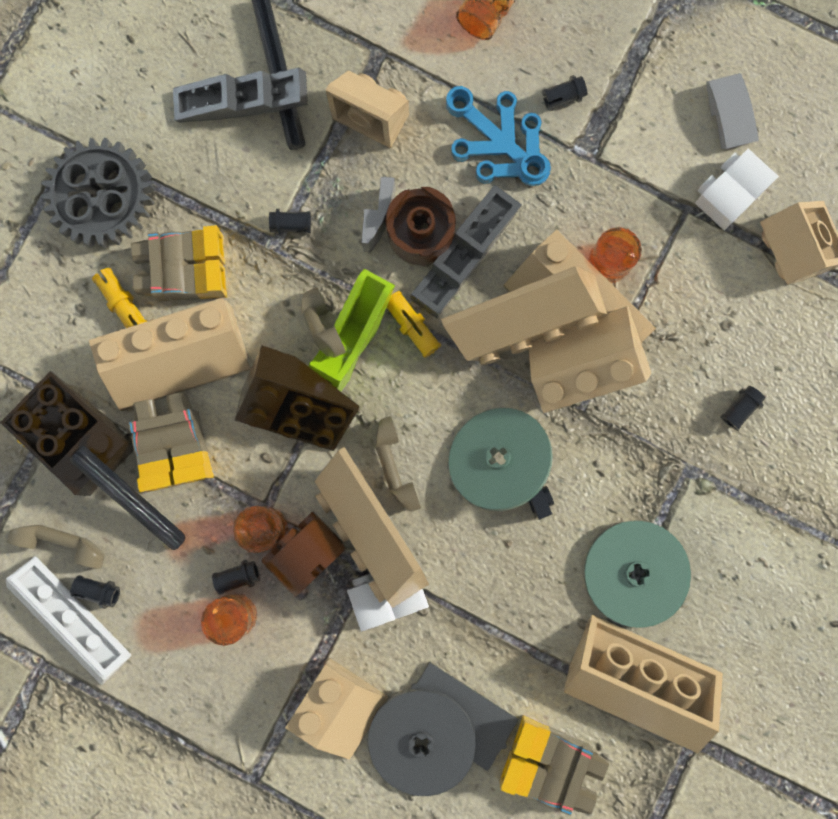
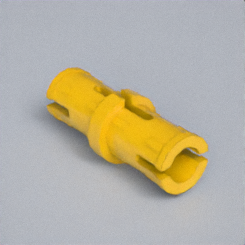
[92,268,147,328]
[386,291,441,358]

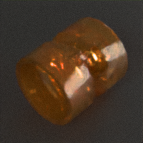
[456,0,516,40]
[588,227,642,283]
[233,506,288,553]
[201,593,258,646]

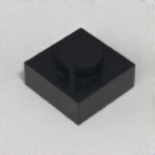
[528,486,554,520]

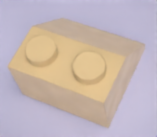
[325,70,409,148]
[760,201,838,285]
[285,658,388,760]

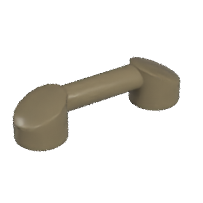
[301,287,347,358]
[376,416,421,512]
[6,525,105,569]

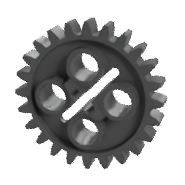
[41,137,155,248]

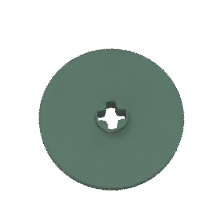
[449,408,553,511]
[584,521,691,628]

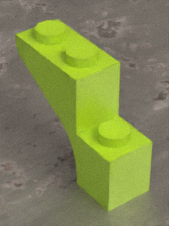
[308,269,395,391]

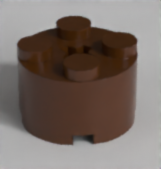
[386,187,456,267]
[261,511,347,597]

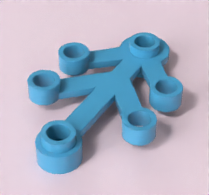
[446,86,551,186]

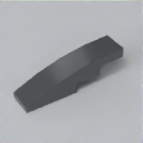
[173,67,308,122]
[410,185,522,319]

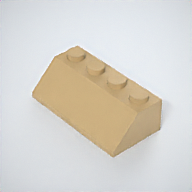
[503,229,656,343]
[441,266,607,365]
[89,297,251,411]
[314,447,429,608]
[564,614,723,753]

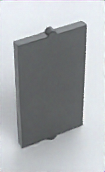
[411,662,519,771]

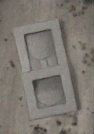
[706,73,759,149]
[361,177,396,253]

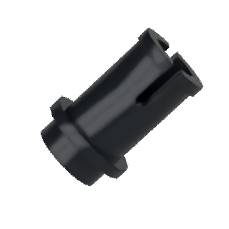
[542,75,588,111]
[269,208,311,236]
[721,385,766,431]
[212,560,260,595]
[70,575,120,609]

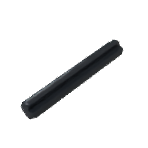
[70,446,186,550]

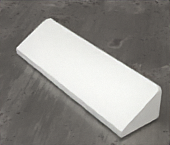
[6,556,131,685]

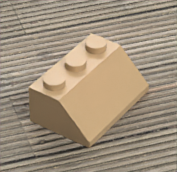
[529,306,652,413]

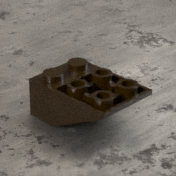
[234,345,359,451]
[0,371,134,496]

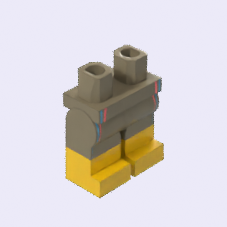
[131,225,227,302]
[128,392,214,492]
[499,715,609,816]

